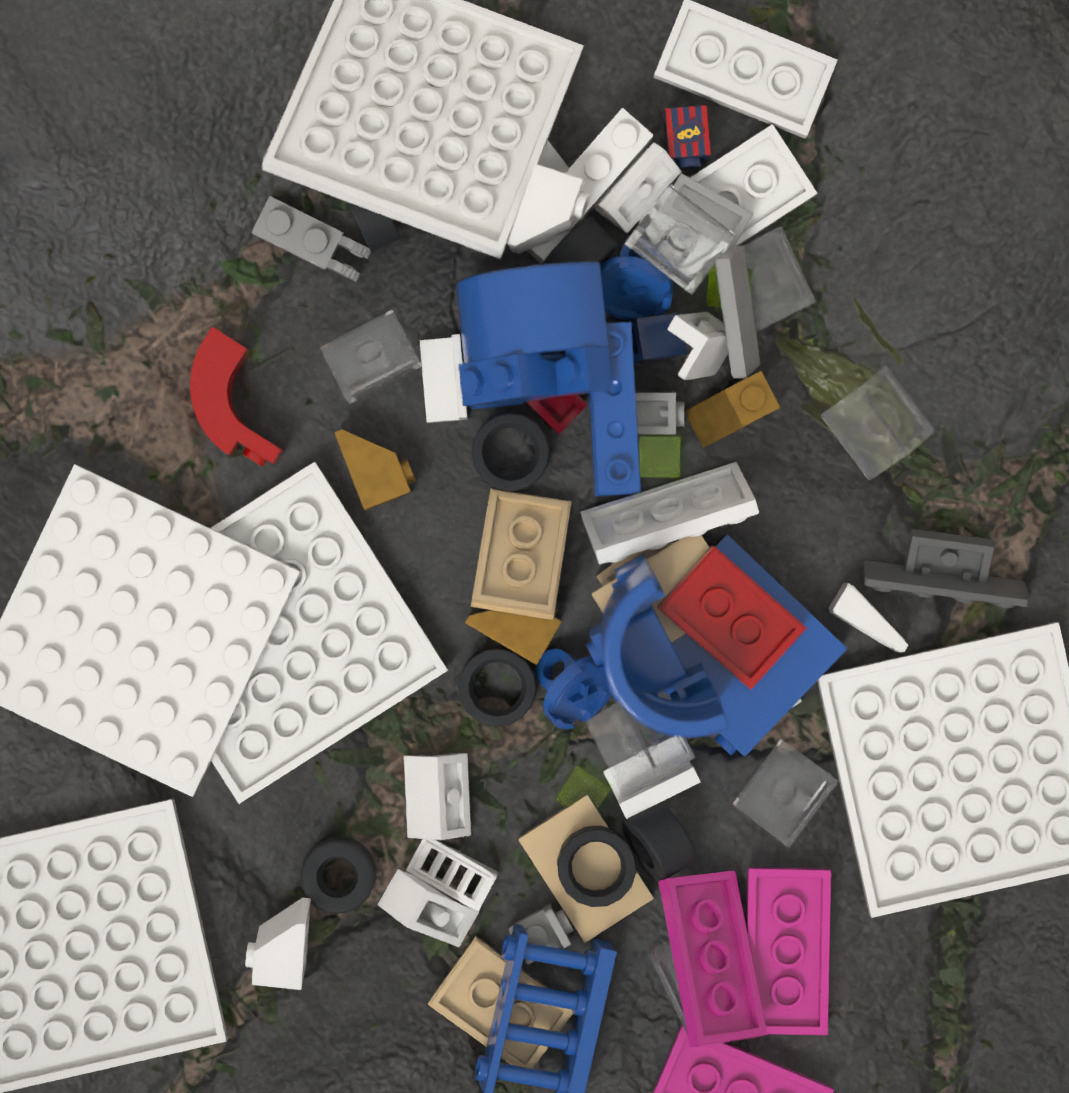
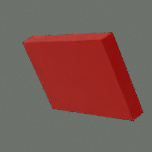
[657,544,807,690]

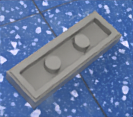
[715,246,760,378]

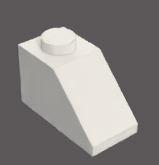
[507,164,590,254]
[378,869,479,947]
[245,898,311,990]

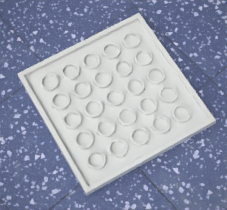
[262,0,584,259]
[211,462,448,804]
[0,464,301,797]
[817,622,1069,918]
[0,798,228,1093]

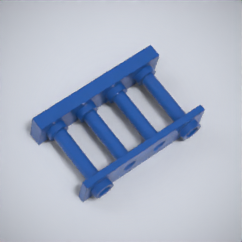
[589,322,641,496]
[475,924,617,1093]

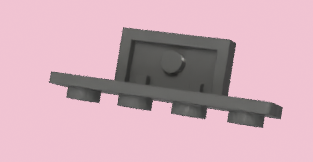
[862,529,1030,608]

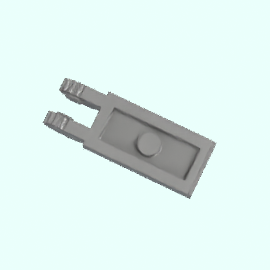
[251,196,371,282]

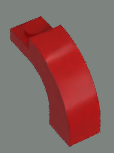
[190,327,285,467]

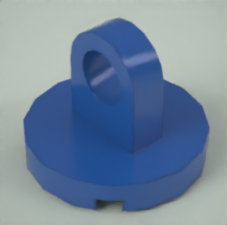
[600,240,674,321]
[536,649,612,729]

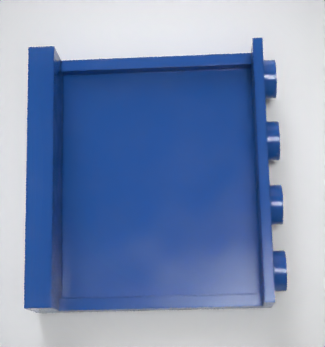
[664,534,848,757]

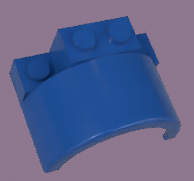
[456,262,612,409]
[586,554,730,738]

